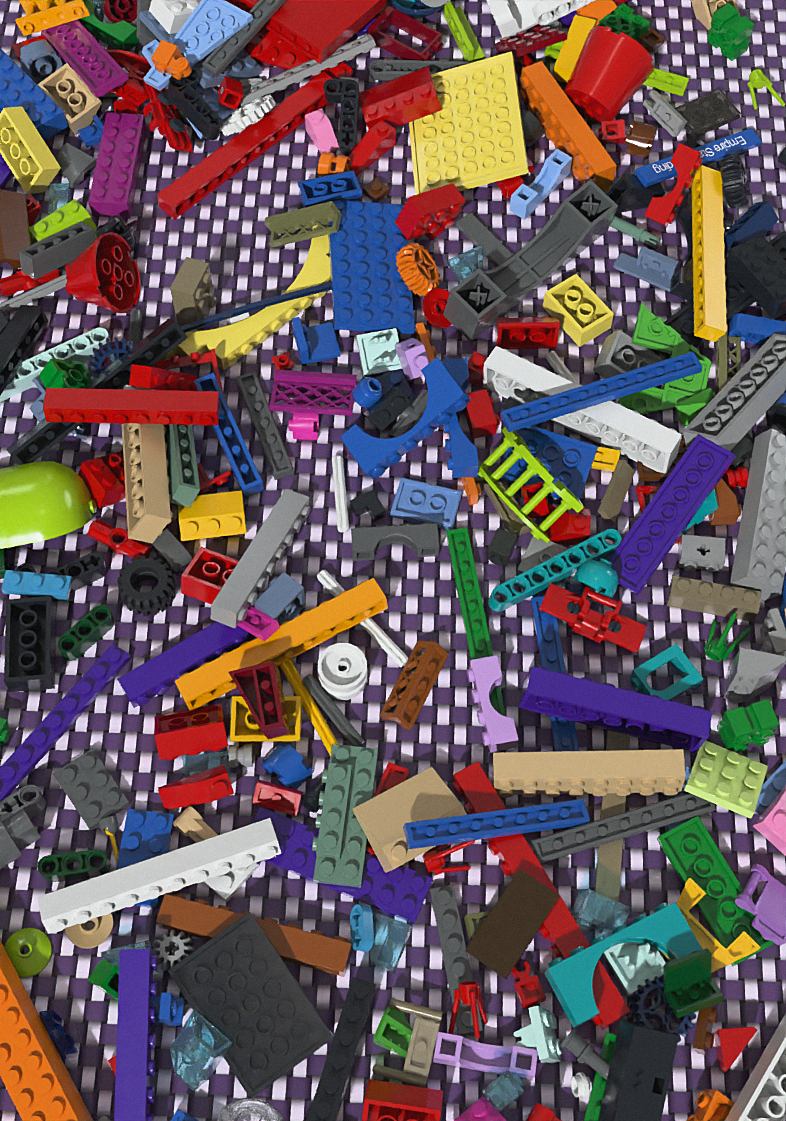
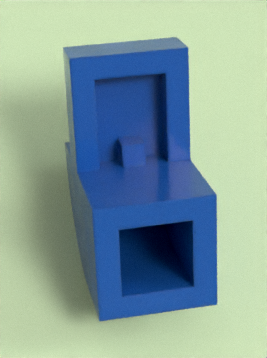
[152,993,184,1027]

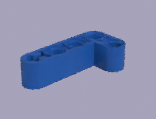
[729,313,786,345]

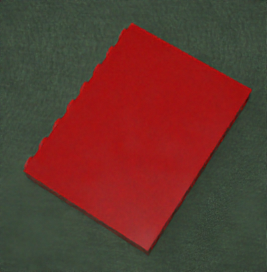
[225,0,387,64]

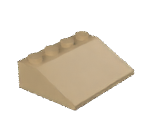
[352,767,467,873]

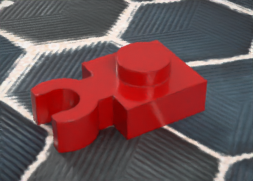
[511,961,546,1009]

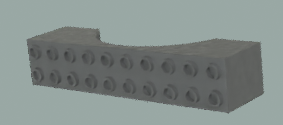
[443,179,618,342]

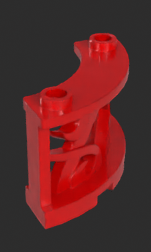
[106,50,152,106]

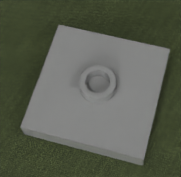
[517,536,571,586]

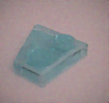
[448,246,483,283]

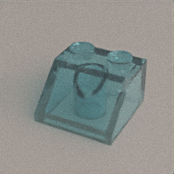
[170,1010,232,1091]

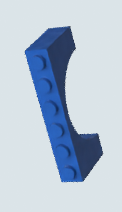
[340,357,471,479]

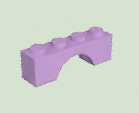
[467,655,518,753]
[433,1032,538,1080]

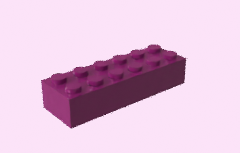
[88,112,147,219]

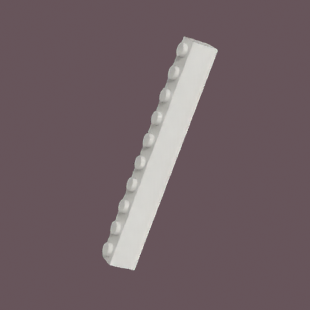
[37,818,281,934]

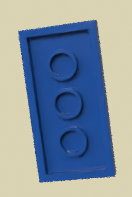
[115,809,175,909]

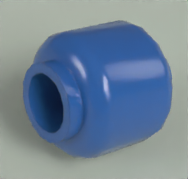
[352,377,383,408]

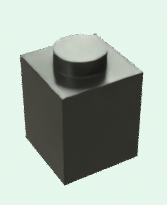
[487,528,517,566]

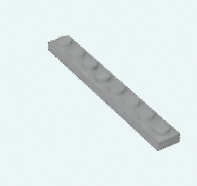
[240,34,376,106]

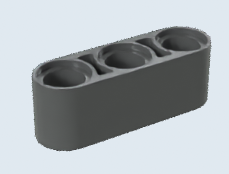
[146,527,192,573]

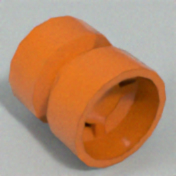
[318,151,350,177]

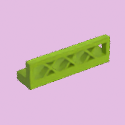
[443,1,485,62]

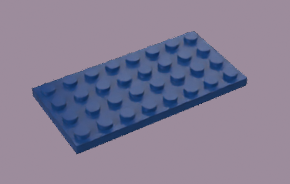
[328,200,415,334]

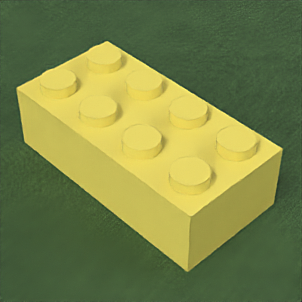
[0,106,61,194]

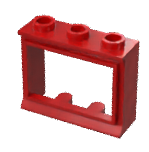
[154,349,223,393]

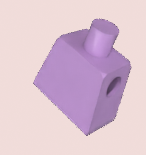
[394,338,430,381]

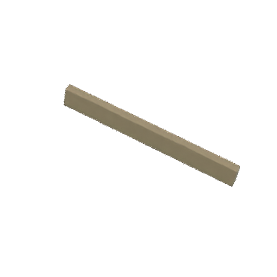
[594,730,630,904]

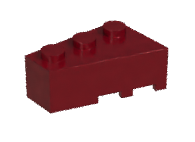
[228,661,290,739]

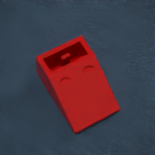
[78,450,126,509]

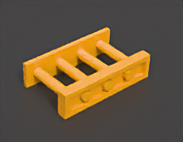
[15,0,90,36]

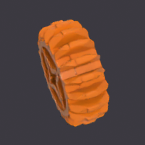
[396,243,441,296]

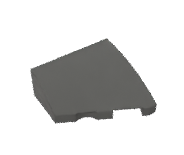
[55,143,96,188]

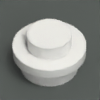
[571,1072,592,1099]

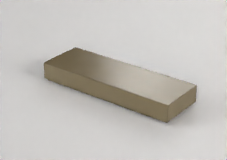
[598,460,635,524]
[484,480,531,537]

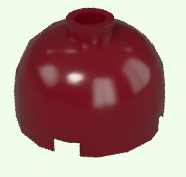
[103,0,137,24]

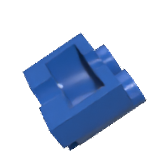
[261,741,314,790]

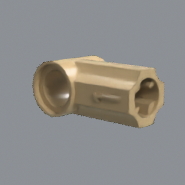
[172,806,218,843]

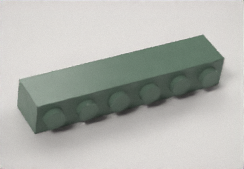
[164,424,200,507]

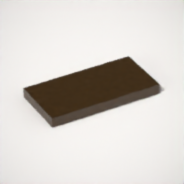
[465,869,560,980]

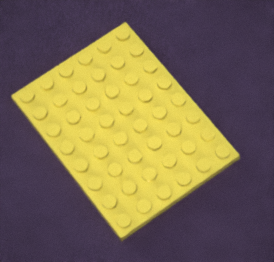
[409,51,529,195]

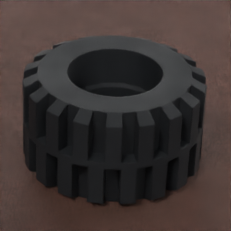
[117,556,176,616]

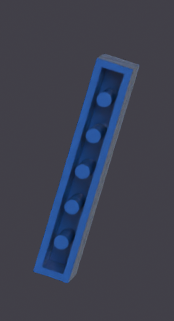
[194,373,264,498]

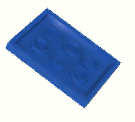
[499,425,598,500]

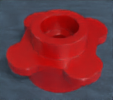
[271,352,295,370]

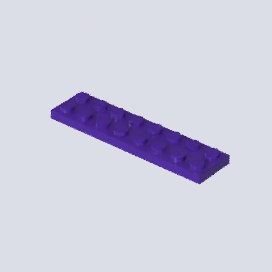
[608,434,736,596]
[252,807,433,924]

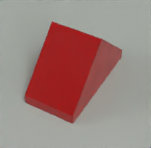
[714,1027,757,1073]

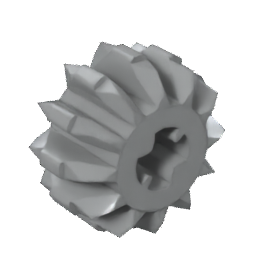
[153,929,195,971]

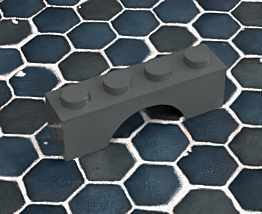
[351,522,439,561]

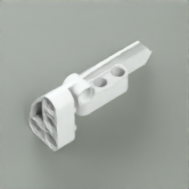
[486,0,595,38]

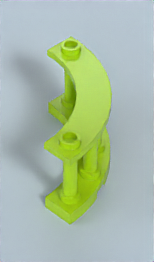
[478,427,584,543]

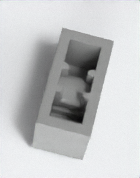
[678,534,725,572]

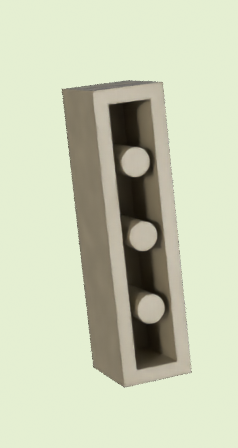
[666,575,761,622]

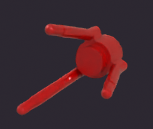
[422,840,475,875]
[448,981,488,1039]

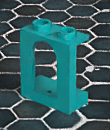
[630,643,704,701]

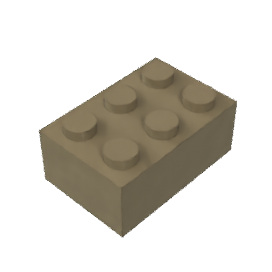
[170,257,216,330]

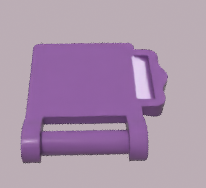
[735,864,786,946]

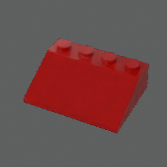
[359,67,442,129]

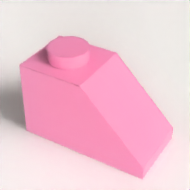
[305,108,339,154]

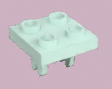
[356,328,402,376]
[602,942,666,996]
[514,1006,563,1064]

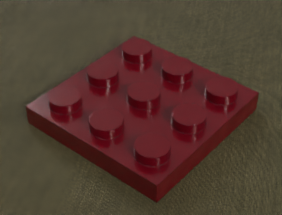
[494,25,567,57]

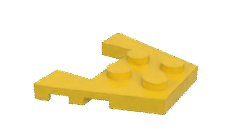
[662,878,761,973]

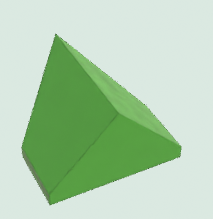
[675,388,714,426]
[373,997,413,1058]

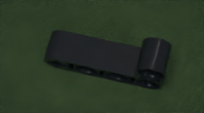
[166,69,223,140]
[323,79,360,156]
[16,552,108,601]

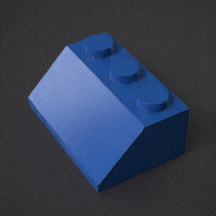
[297,170,362,208]

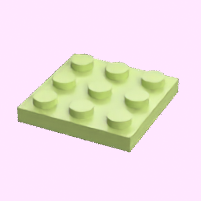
[684,741,768,819]

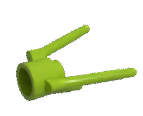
[747,69,786,110]

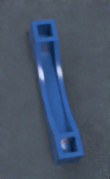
[442,358,479,478]

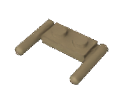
[372,998,443,1088]

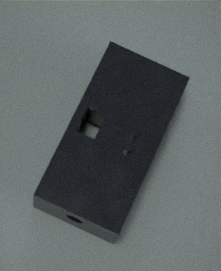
[598,1020,679,1121]

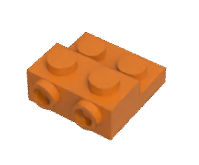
[686,1089,735,1121]

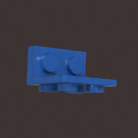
[291,317,341,365]

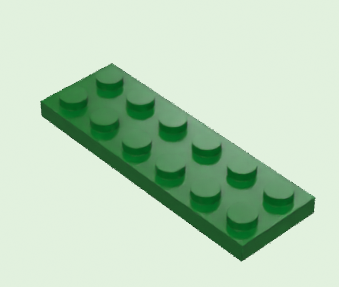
[657,816,775,967]

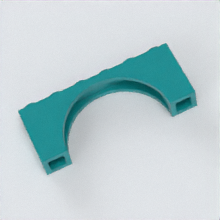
[544,902,703,1028]

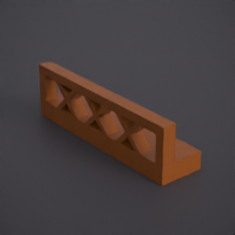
[379,641,449,730]

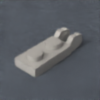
[643,90,687,137]

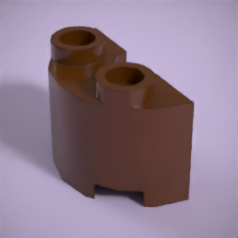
[625,120,657,159]

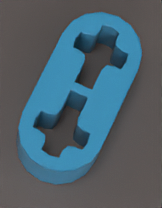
[350,904,374,952]

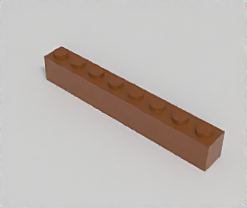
[156,893,352,977]

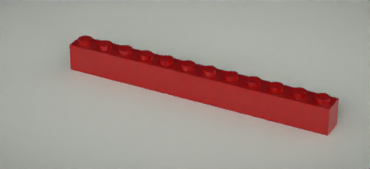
[157,71,336,220]
[452,761,630,1030]

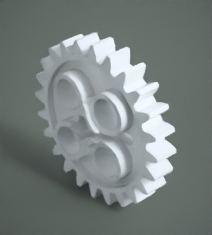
[221,95,276,136]

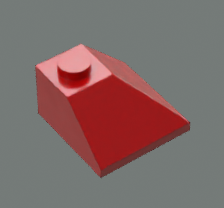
[545,503,591,546]

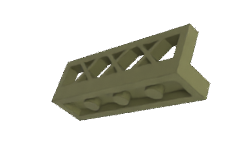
[264,201,342,248]
[715,332,741,396]

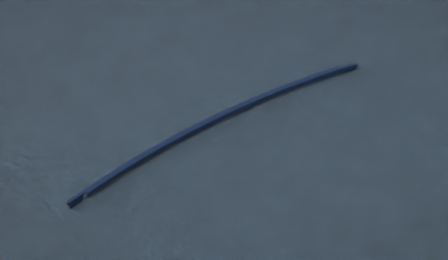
[107,282,332,360]

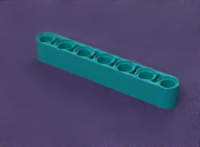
[488,529,621,612]

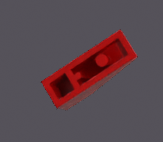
[348,119,396,176]
[158,764,234,810]

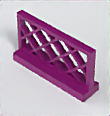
[269,370,357,416]

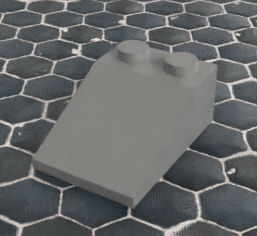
[593,330,665,388]

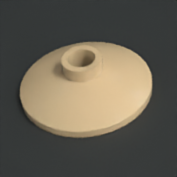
[65,913,114,949]

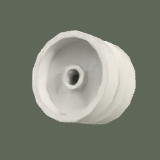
[318,643,367,700]

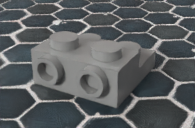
[760,608,786,668]

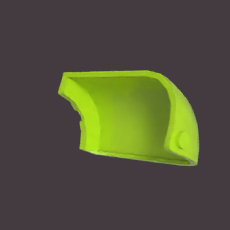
[0,461,97,549]

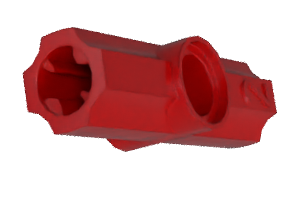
[0,269,59,297]
[87,519,153,560]

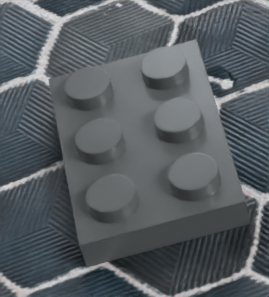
[53,748,130,831]

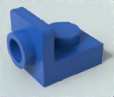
[77,115,105,148]

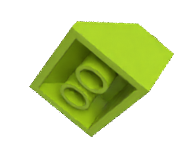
[29,199,98,244]

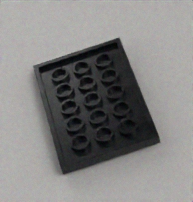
[168,912,334,1099]

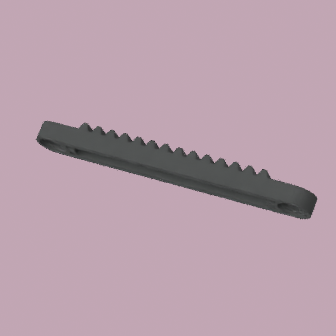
[369,60,516,80]

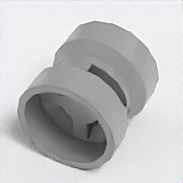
[229,744,254,768]

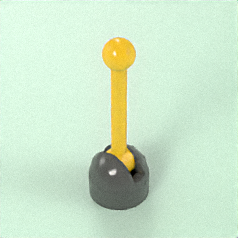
[98,816,119,863]

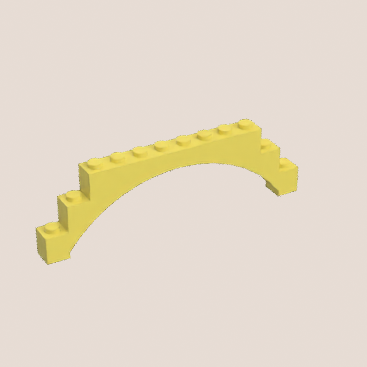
[143,224,331,371]

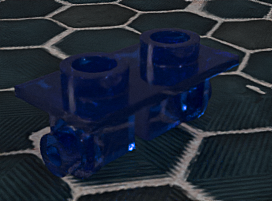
[39,1010,78,1061]

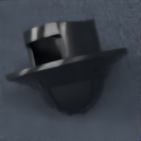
[95,215,138,254]

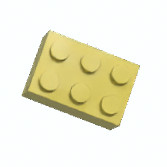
[543,274,614,347]

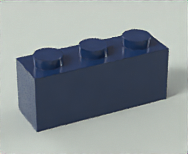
[724,200,779,252]

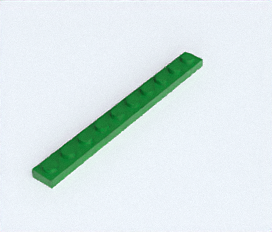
[446,528,506,731]

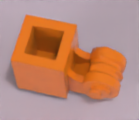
[151,40,192,80]

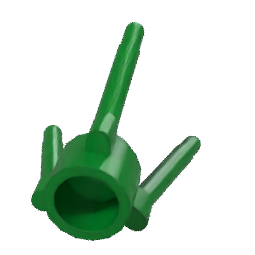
[704,613,751,662]

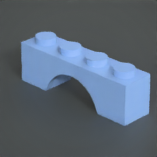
[510,149,572,220]

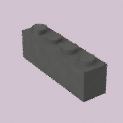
[19,221,95,280]

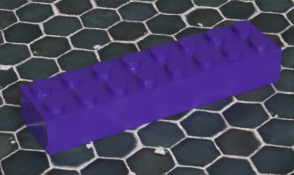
[518,666,712,752]

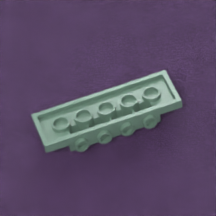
[312,744,378,888]

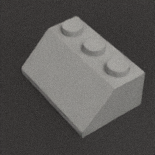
[723,647,786,703]

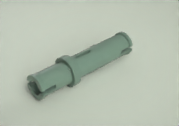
[610,215,661,249]

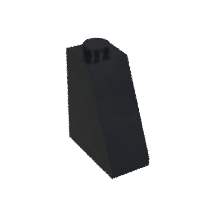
[606,173,665,214]

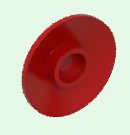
[423,288,452,328]

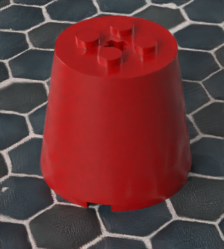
[564,26,655,124]

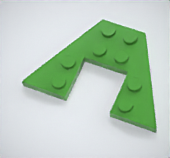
[618,303,712,415]

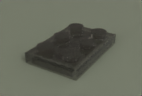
[674,89,741,137]

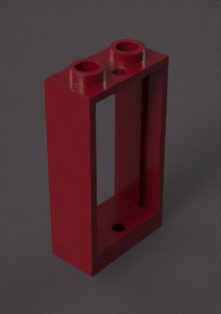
[368,6,443,61]

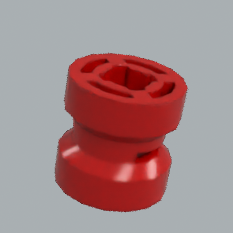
[722,466,749,490]

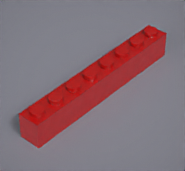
[43,388,220,426]

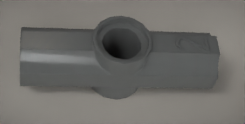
[387,389,428,438]

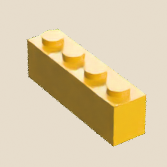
[553,15,596,83]

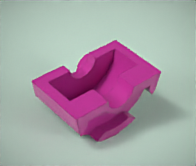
[289,401,321,440]

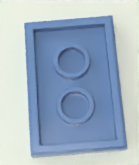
[390,477,462,530]

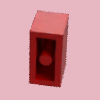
[463,389,500,439]

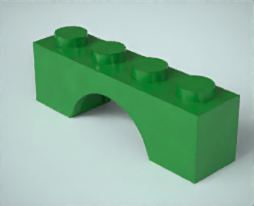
[77,0,140,51]

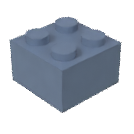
[254,572,306,626]

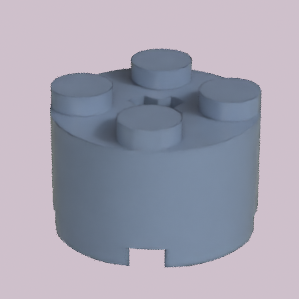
[20,40,63,84]

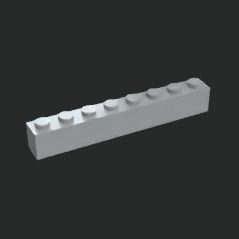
[211,489,311,629]

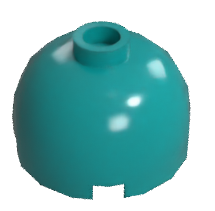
[573,558,619,598]

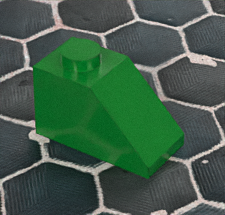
[88,959,119,1001]

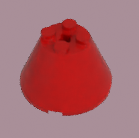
[65,232,141,313]

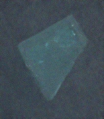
[370,912,412,974]

